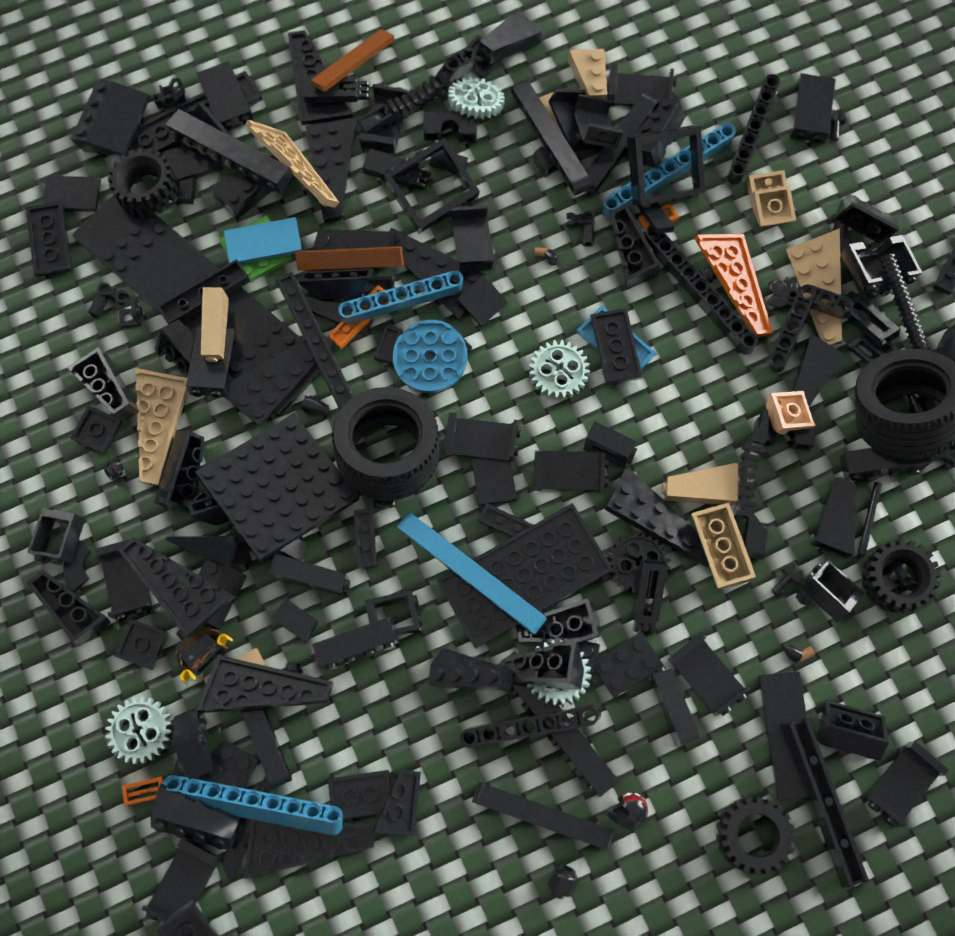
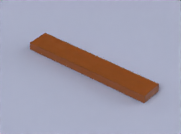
[311,29,394,92]
[295,246,404,271]

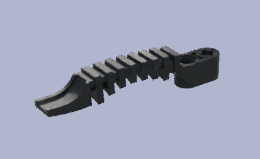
[358,47,476,134]
[735,409,769,560]

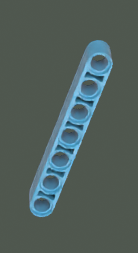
[339,271,463,324]

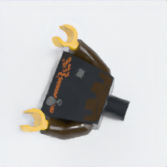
[176,627,233,685]

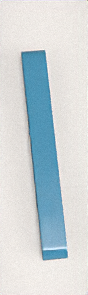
[602,123,736,218]
[397,512,547,635]
[163,775,343,835]

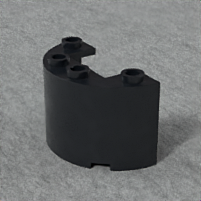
[841,235,922,300]

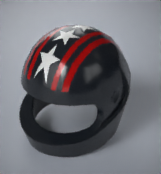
[606,792,648,831]

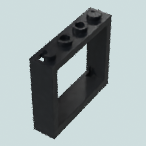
[627,125,705,208]
[383,138,480,234]

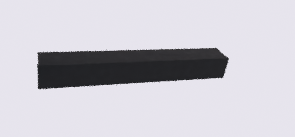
[782,717,869,888]

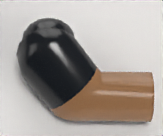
[535,247,559,265]
[784,645,815,662]

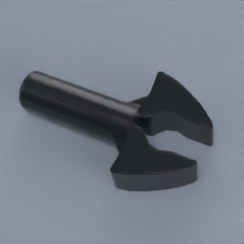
[831,109,847,142]
[771,564,803,595]

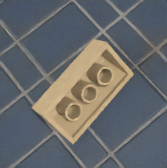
[691,503,756,589]

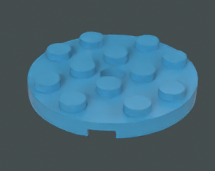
[393,320,468,393]

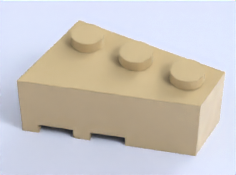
[568,49,607,100]

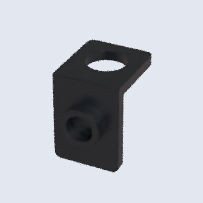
[119,299,143,327]

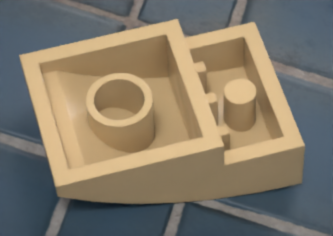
[746,170,796,227]

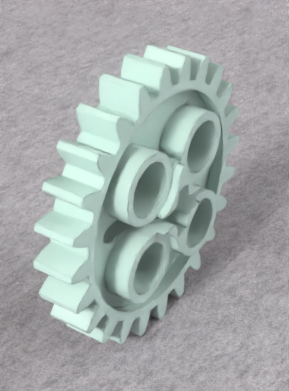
[447,77,505,119]
[529,340,590,400]
[527,640,591,707]
[105,696,173,764]

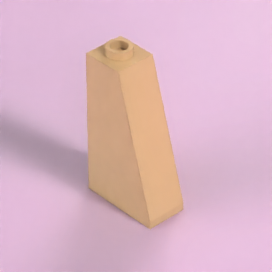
[201,287,229,362]
[661,463,738,506]

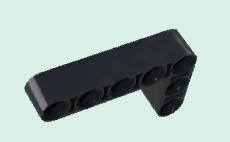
[769,284,853,373]

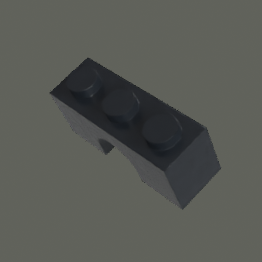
[423,112,478,143]
[753,417,816,451]

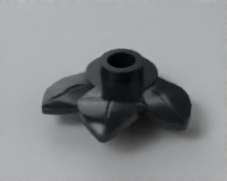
[767,276,799,308]

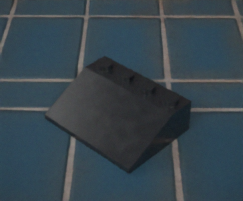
[71,80,151,156]

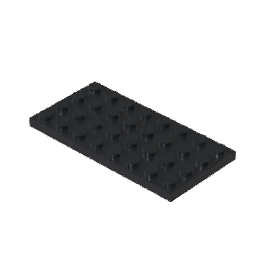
[437,503,613,650]

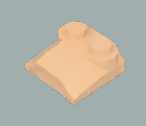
[766,391,816,434]

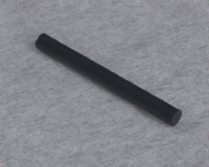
[857,482,882,557]

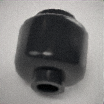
[547,864,578,899]

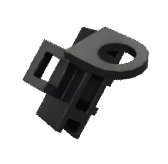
[153,78,186,109]

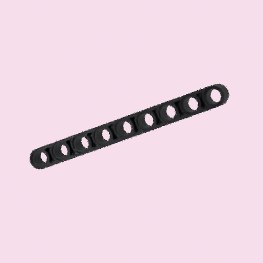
[510,79,592,196]
[644,226,758,355]

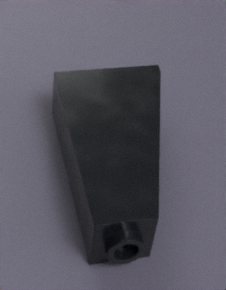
[477,11,544,64]
[792,335,845,407]
[811,477,856,559]
[269,554,350,596]
[650,667,701,747]

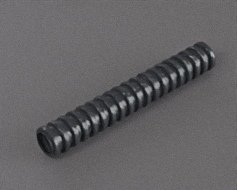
[879,254,930,350]

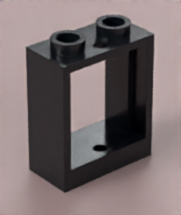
[583,421,637,468]
[27,508,85,565]
[801,559,864,622]
[365,590,423,636]

